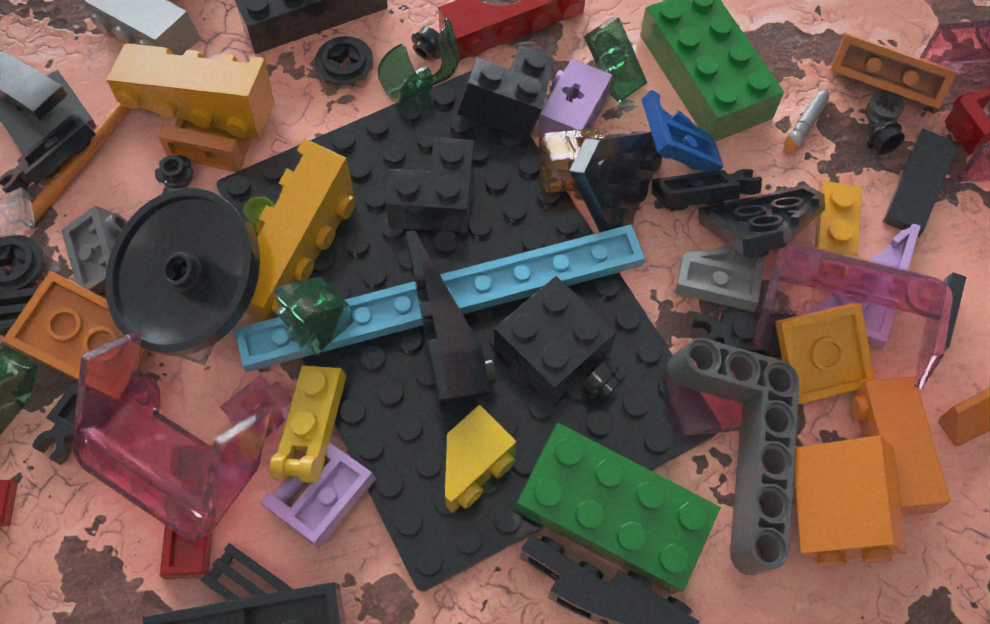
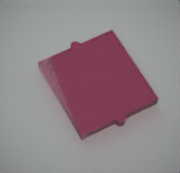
[663,367,743,436]

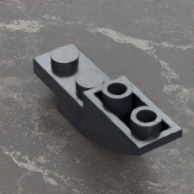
[520,534,700,624]

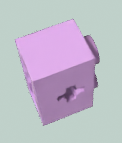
[538,58,612,150]

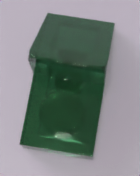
[584,17,648,102]

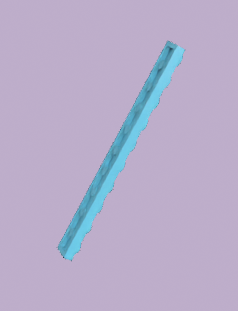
[234,224,645,372]

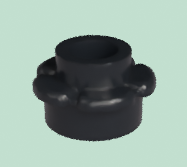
[411,26,446,60]
[867,120,905,155]
[155,155,194,189]
[583,360,621,399]

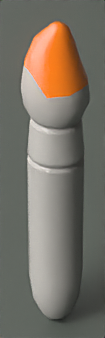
[783,89,830,154]

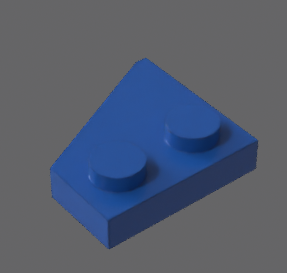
[641,90,724,172]

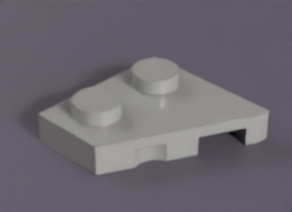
[675,246,765,312]

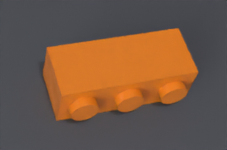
[830,32,956,109]
[850,376,951,516]

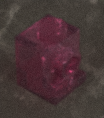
[220,374,292,451]

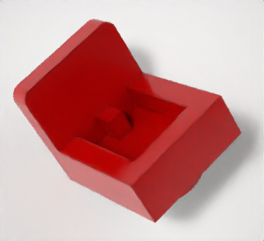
[944,88,990,156]

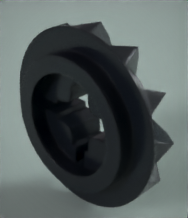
[315,36,373,88]
[0,235,46,292]

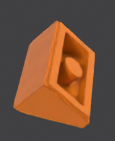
[938,388,990,446]

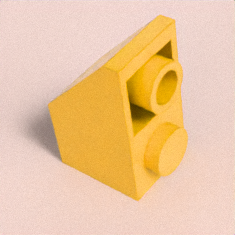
[445,405,517,513]

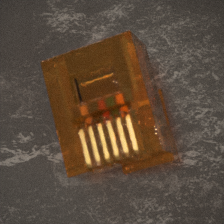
[539,128,603,193]

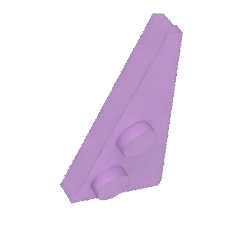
[809,224,920,349]

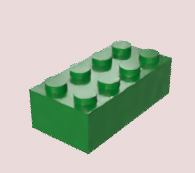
[640,0,784,142]
[512,423,721,594]

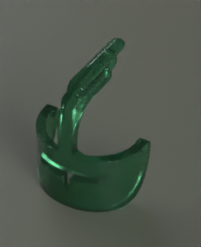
[378,17,459,104]

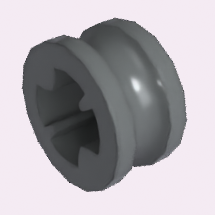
[865,90,905,125]

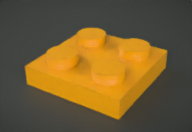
[775,302,875,404]

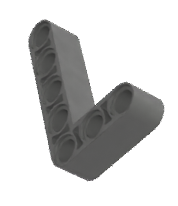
[668,338,799,575]

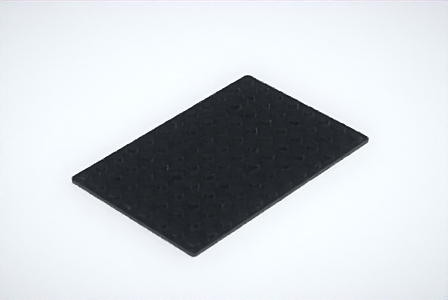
[217,71,719,592]

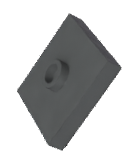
[0,70,97,155]

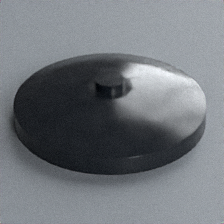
[105,188,260,356]

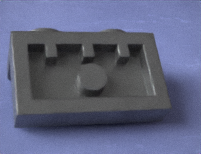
[61,205,127,295]

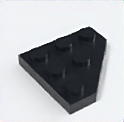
[569,130,662,232]
[698,185,825,258]

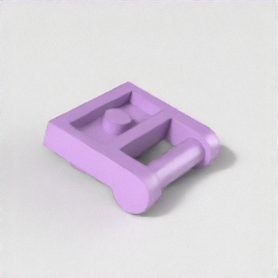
[260,442,376,549]

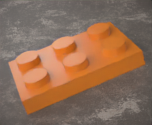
[2,271,149,402]

